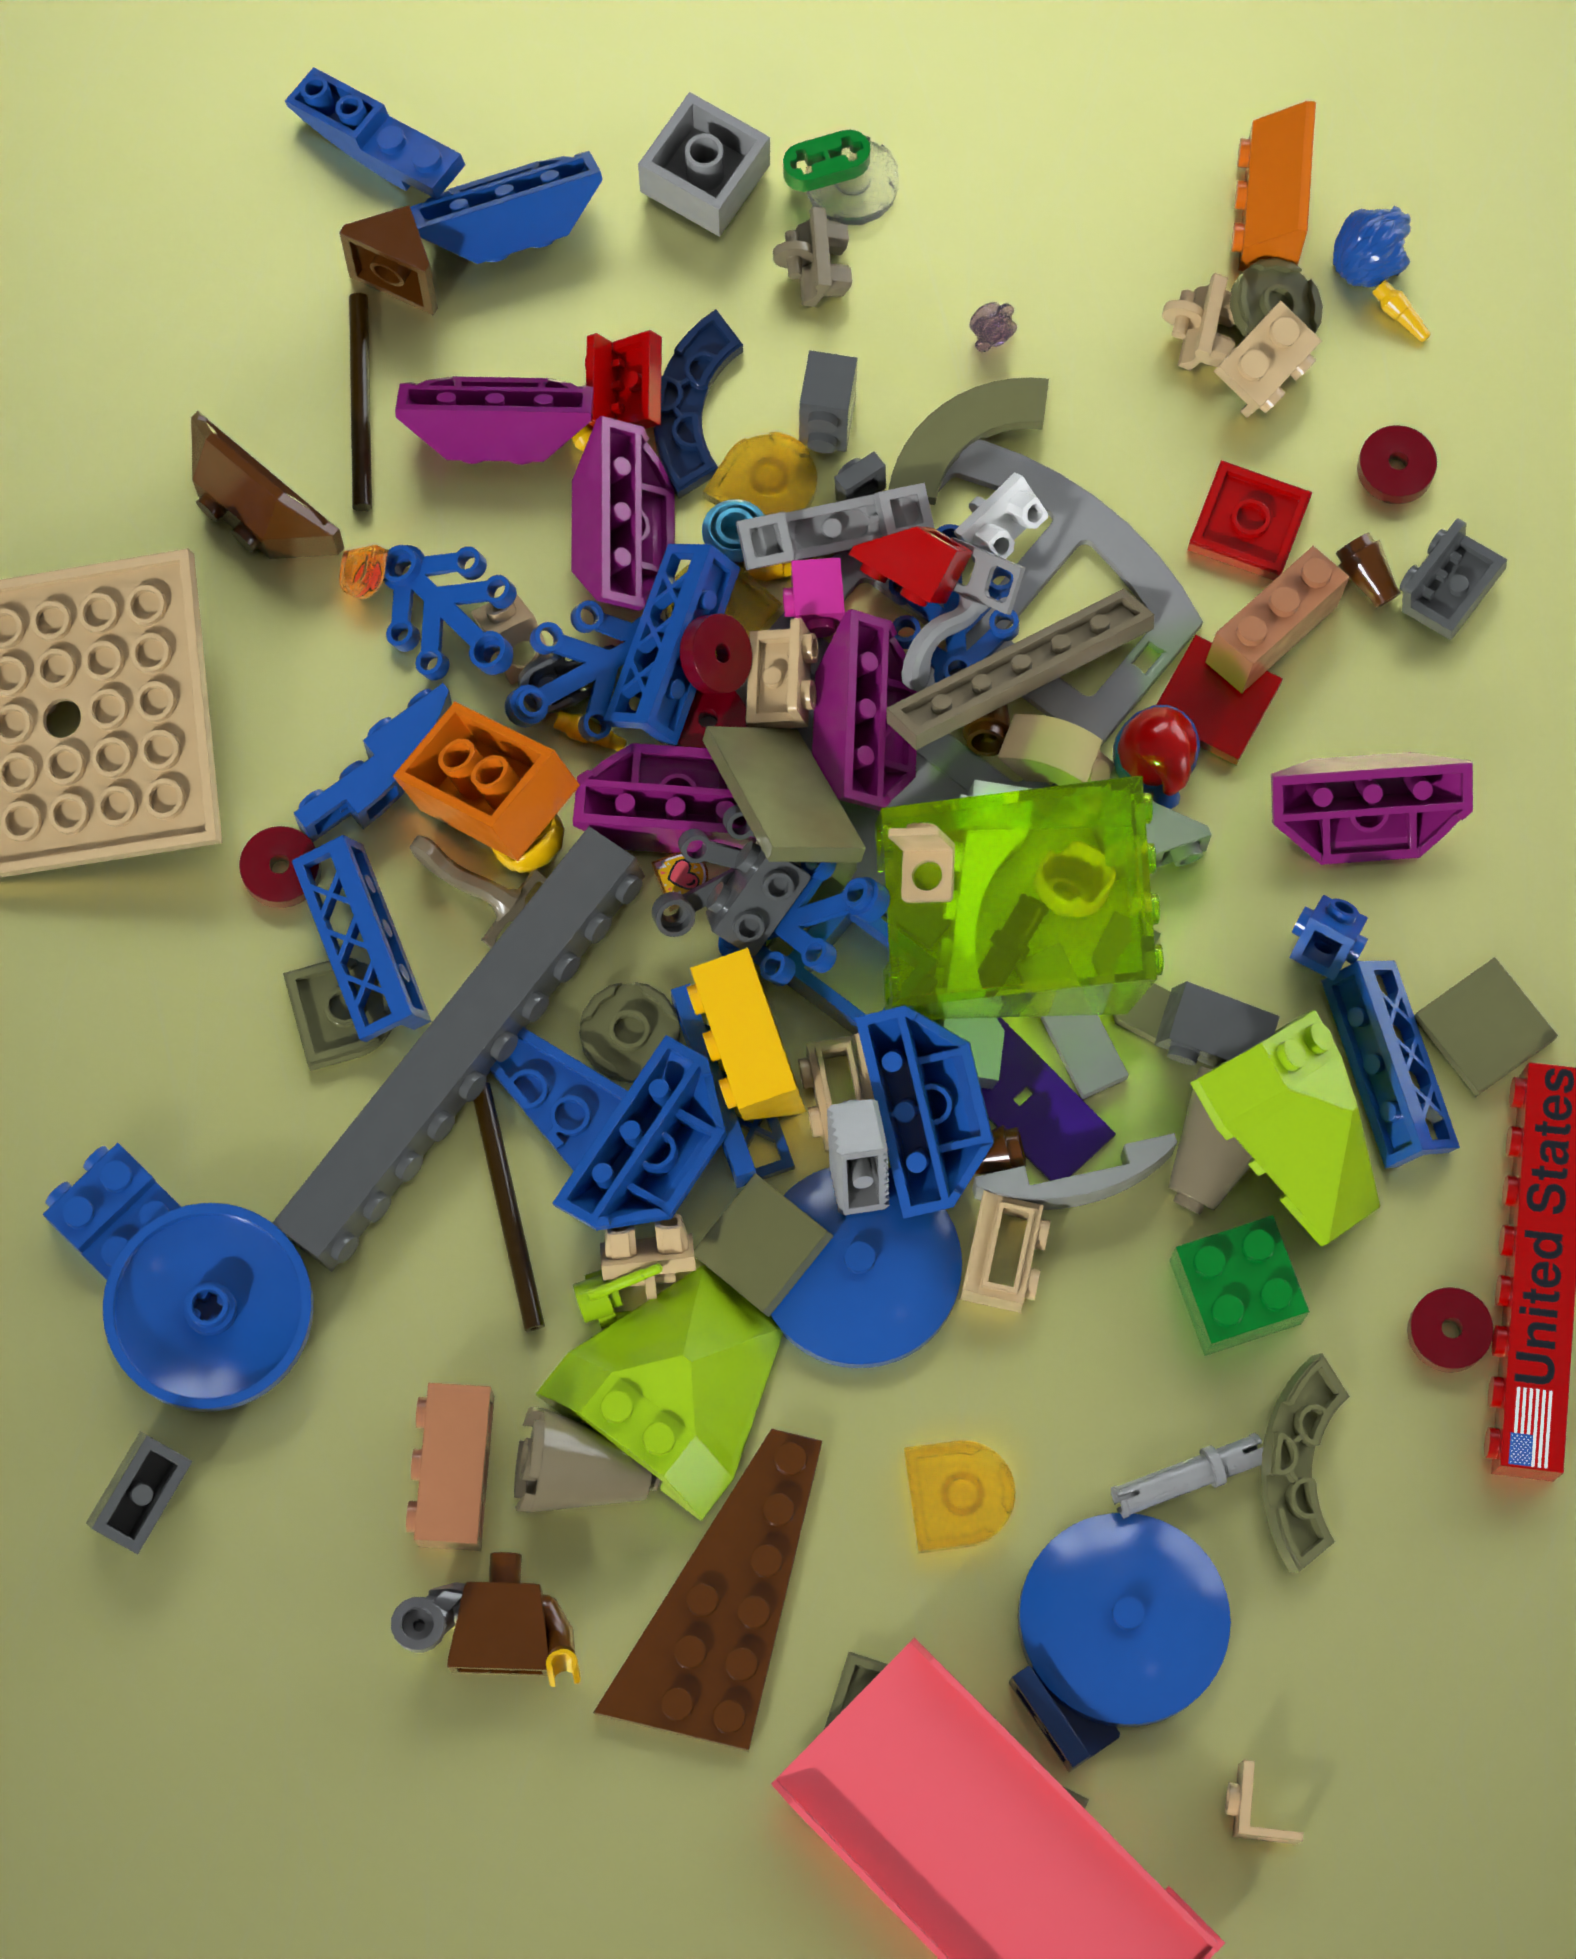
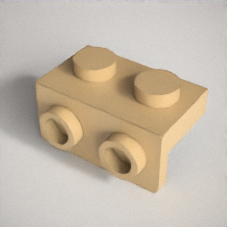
[1214,301,1322,418]
[746,618,818,728]

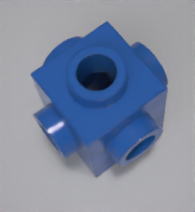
[1289,895,1368,981]

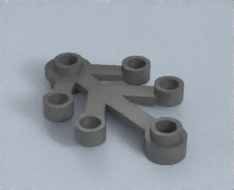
[652,805,819,937]

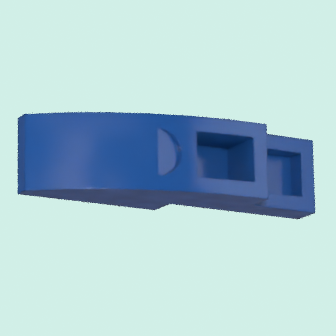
[285,67,465,199]
[294,683,452,842]

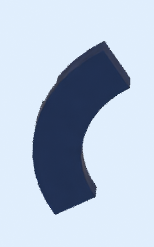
[654,309,743,499]

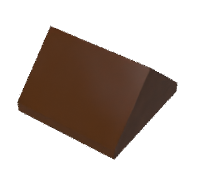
[339,205,438,316]

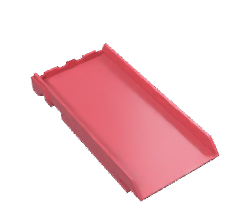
[771,1637,1225,1959]

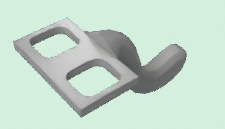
[902,538,1026,692]

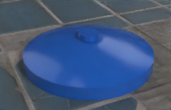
[770,1167,962,1368]
[103,1203,314,1412]
[1018,1513,1231,1727]

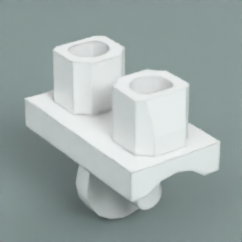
[954,472,1048,563]

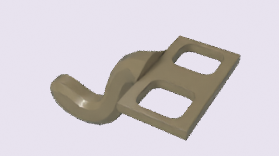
[410,835,547,948]

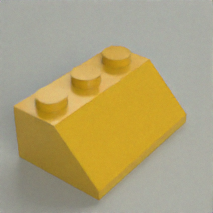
[686,948,807,1121]

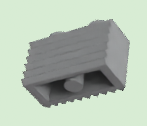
[827,1099,890,1215]

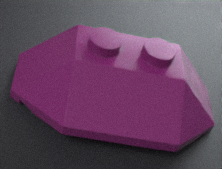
[395,376,594,465]
[571,416,675,611]
[812,609,917,811]
[573,743,756,854]
[1271,752,1473,865]

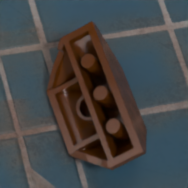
[191,411,345,559]

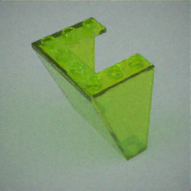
[875,776,1164,1019]

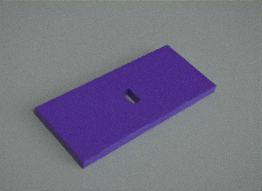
[981,1008,1116,1181]

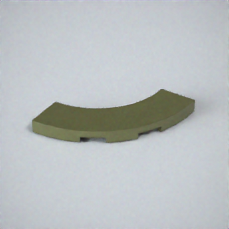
[888,378,1049,505]
[1261,1353,1350,1573]

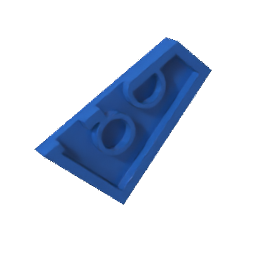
[490,1027,627,1172]

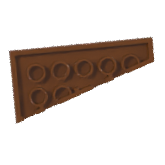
[593,1429,822,1752]

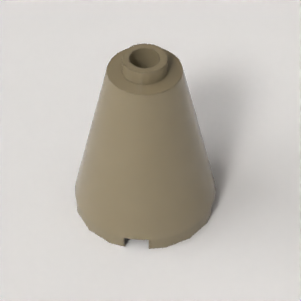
[1168,1066,1252,1215]
[514,1407,660,1513]

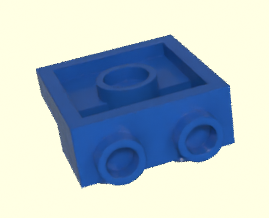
[43,1143,181,1280]

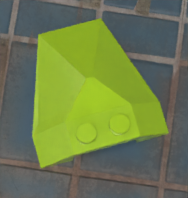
[1190,1010,1380,1247]
[536,1265,783,1521]

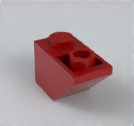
[849,526,973,607]

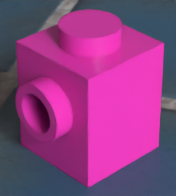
[783,557,845,638]

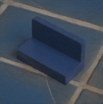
[1009,1665,1120,1772]

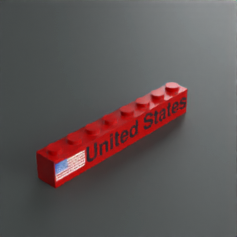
[1484,1062,1576,1482]

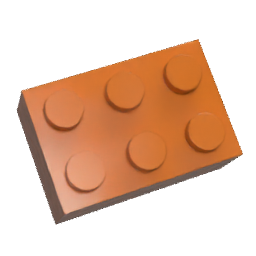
[393,701,580,861]

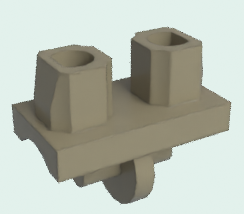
[773,206,852,307]

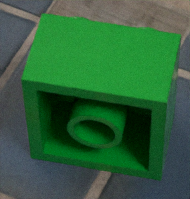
[1170,1215,1310,1356]

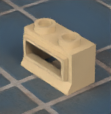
[798,1033,875,1151]
[960,1190,1051,1313]

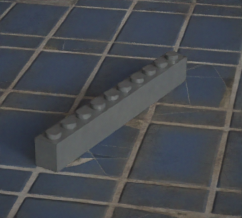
[272,826,645,1272]

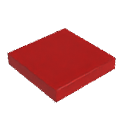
[1187,460,1312,581]
[1156,634,1283,766]

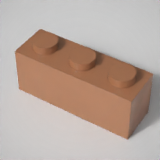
[1205,546,1350,694]
[406,1383,495,1551]

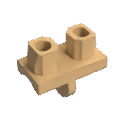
[1162,273,1236,371]
[600,1214,696,1300]

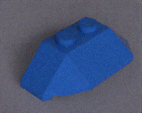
[410,151,603,264]
[855,1005,994,1219]
[553,1035,728,1231]

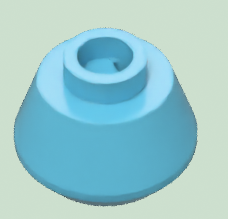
[702,499,764,563]

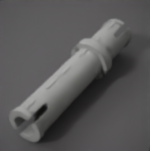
[1111,1433,1263,1519]

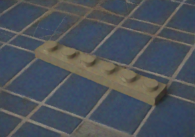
[886,589,1155,750]

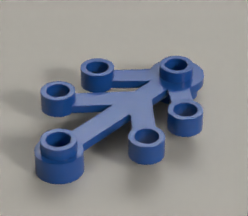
[889,524,1019,683]
[382,545,517,681]
[505,600,664,742]
[718,862,890,986]

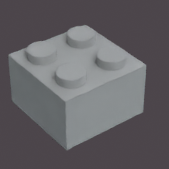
[638,92,770,237]

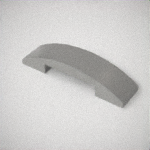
[736,482,934,570]
[972,1133,1177,1210]

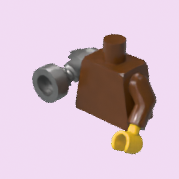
[391,1552,581,1687]

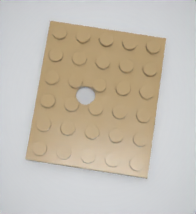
[0,548,222,878]

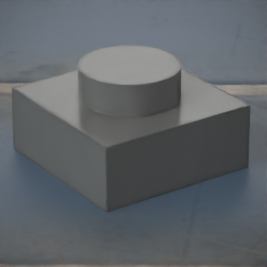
[834,451,886,502]

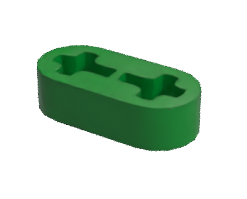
[783,129,871,192]

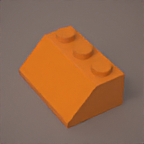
[1231,101,1316,271]

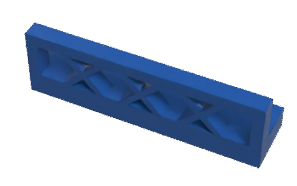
[603,544,740,745]
[292,835,432,1042]
[1321,960,1460,1168]
[671,983,795,1188]

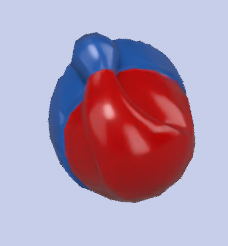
[1113,705,1200,809]

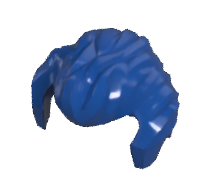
[1333,206,1412,288]

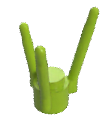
[573,1264,663,1329]

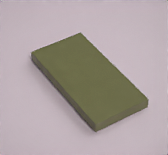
[702,726,866,863]

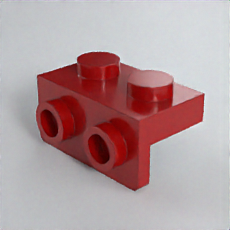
[585,330,662,429]

